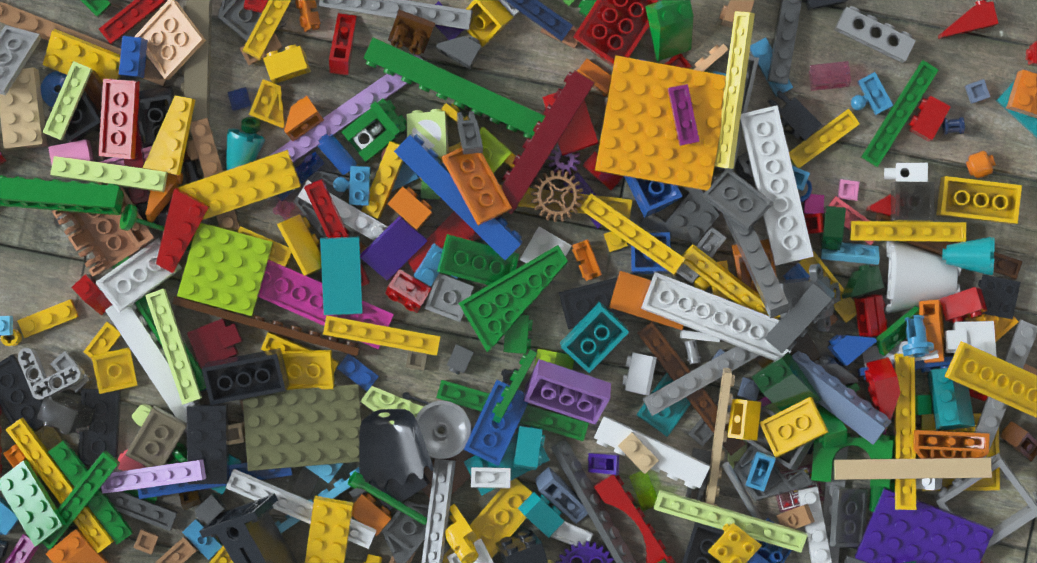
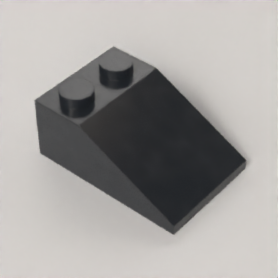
[137,86,174,148]

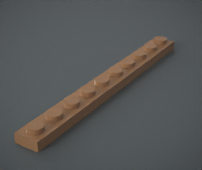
[0,2,167,87]

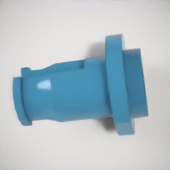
[902,315,934,358]

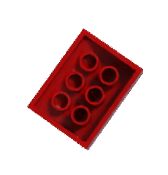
[573,0,659,66]

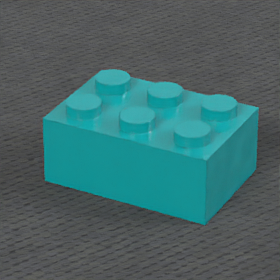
[560,302,629,373]

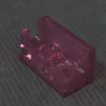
[809,61,851,91]

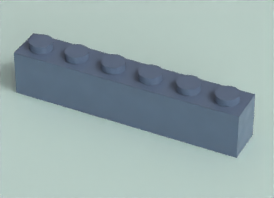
[792,351,892,445]

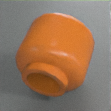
[966,151,996,179]

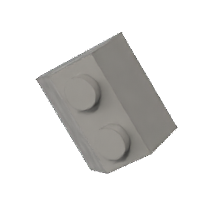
[622,352,657,396]

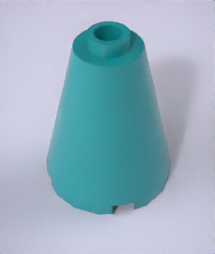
[226,128,265,170]
[942,237,995,275]

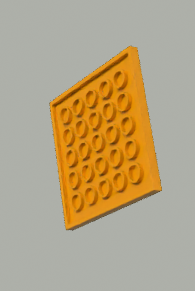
[595,56,726,191]

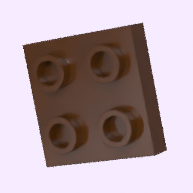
[388,10,435,55]

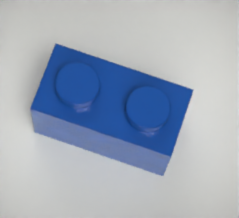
[119,36,148,78]

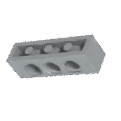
[834,6,916,63]

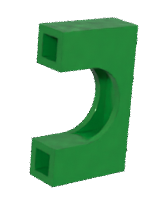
[811,433,894,488]

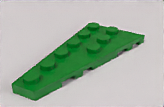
[458,245,568,353]

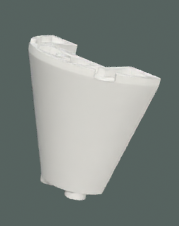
[884,241,961,314]

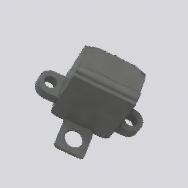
[779,264,841,332]

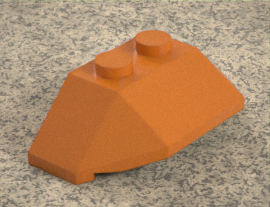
[913,430,990,459]

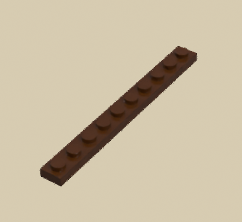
[172,296,361,356]

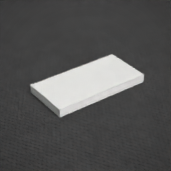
[96,238,182,313]

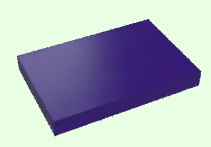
[360,216,427,280]

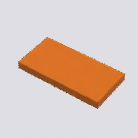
[441,147,512,226]
[609,271,684,330]

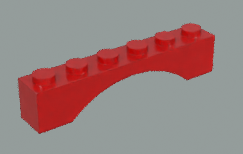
[594,474,676,563]

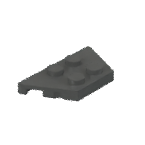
[218,0,286,41]
[382,501,429,563]

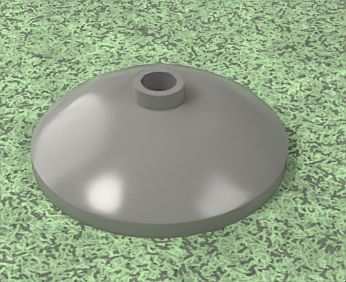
[413,401,471,459]

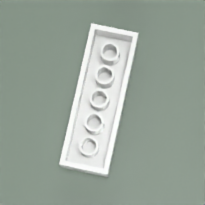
[594,416,710,489]

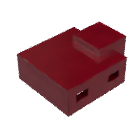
[187,318,243,368]

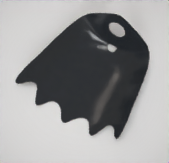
[359,409,434,490]

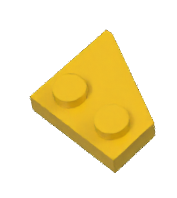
[249,79,284,128]

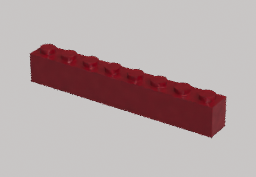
[501,70,595,215]

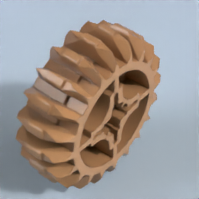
[531,170,583,222]

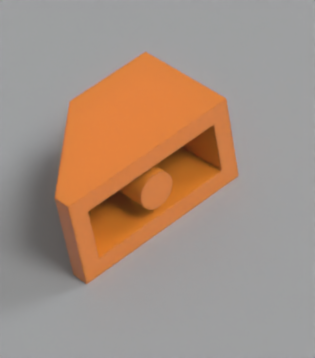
[284,96,324,142]

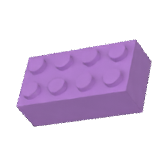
[524,359,611,425]

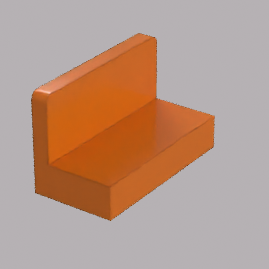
[577,58,611,96]

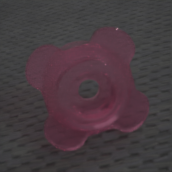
[273,197,296,220]

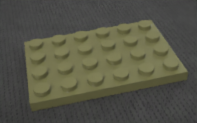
[243,384,361,471]

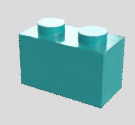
[513,426,545,470]
[518,492,565,538]

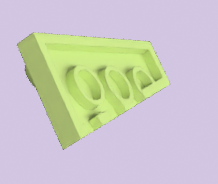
[360,386,424,424]

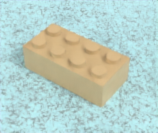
[0,68,48,150]

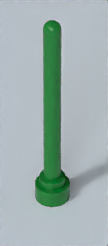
[348,471,427,525]

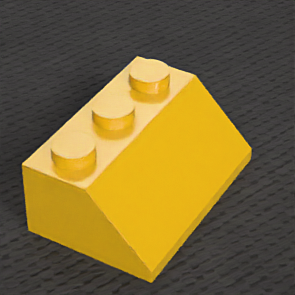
[277,214,322,276]

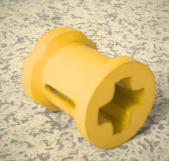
[0,329,22,346]

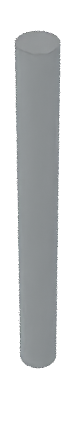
[722,462,763,520]

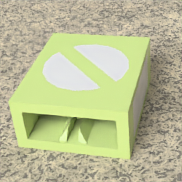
[407,109,449,161]

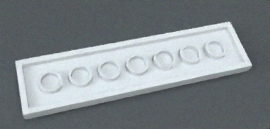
[740,105,813,266]
[641,272,791,360]

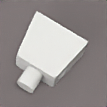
[884,163,928,184]

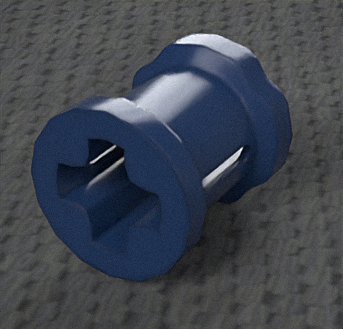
[942,117,965,135]

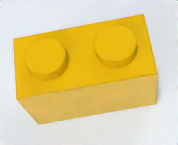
[728,399,761,441]

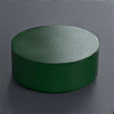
[241,117,261,134]

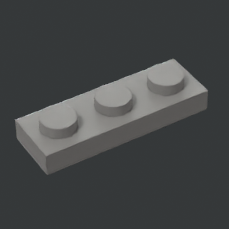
[677,227,726,284]

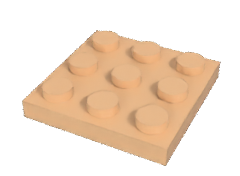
[135,0,206,80]

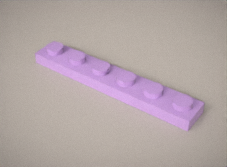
[101,460,206,494]

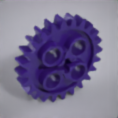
[556,540,614,563]

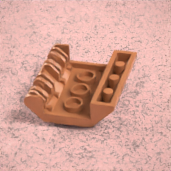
[52,183,154,277]

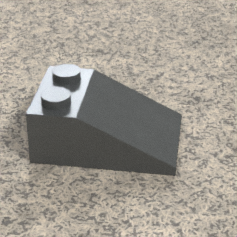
[745,406,815,471]

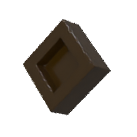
[179,490,202,511]

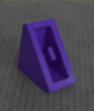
[588,453,619,475]

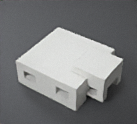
[944,321,997,357]

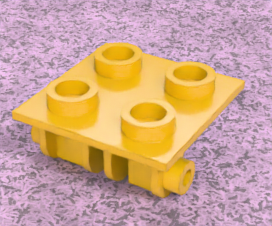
[708,523,762,563]

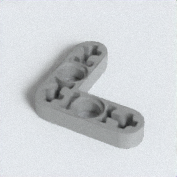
[18,348,85,400]

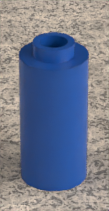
[318,133,357,175]

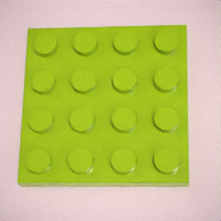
[177,223,273,316]

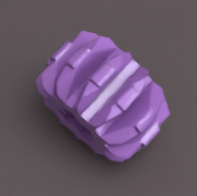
[548,145,580,176]

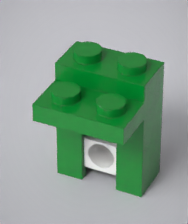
[342,98,407,163]

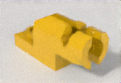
[445,504,479,563]

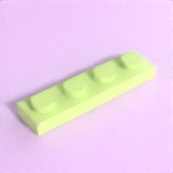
[43,61,93,140]

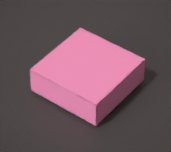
[837,179,860,201]

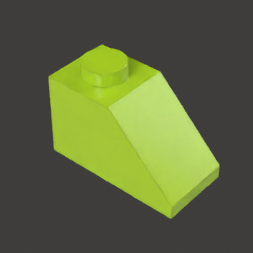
[534,348,574,370]

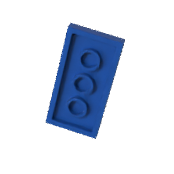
[464,380,528,466]

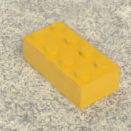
[936,176,1022,225]

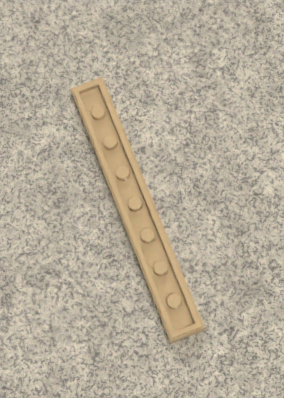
[834,458,992,480]

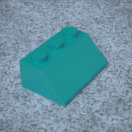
[927,368,975,431]

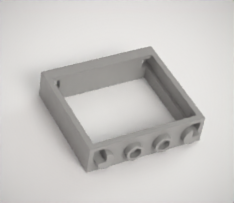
[934,453,1037,549]

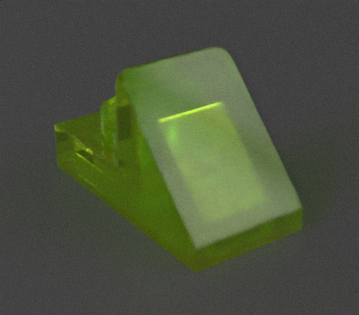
[628,471,657,511]

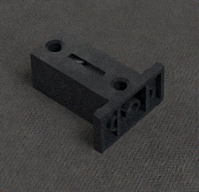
[199,493,297,563]

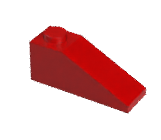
[938,0,999,39]
[329,13,357,75]

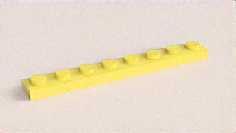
[714,11,755,169]

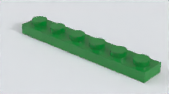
[860,60,939,168]
[48,440,133,544]
[43,450,120,550]

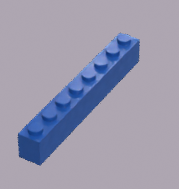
[394,133,522,260]

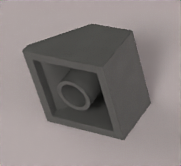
[436,36,482,70]

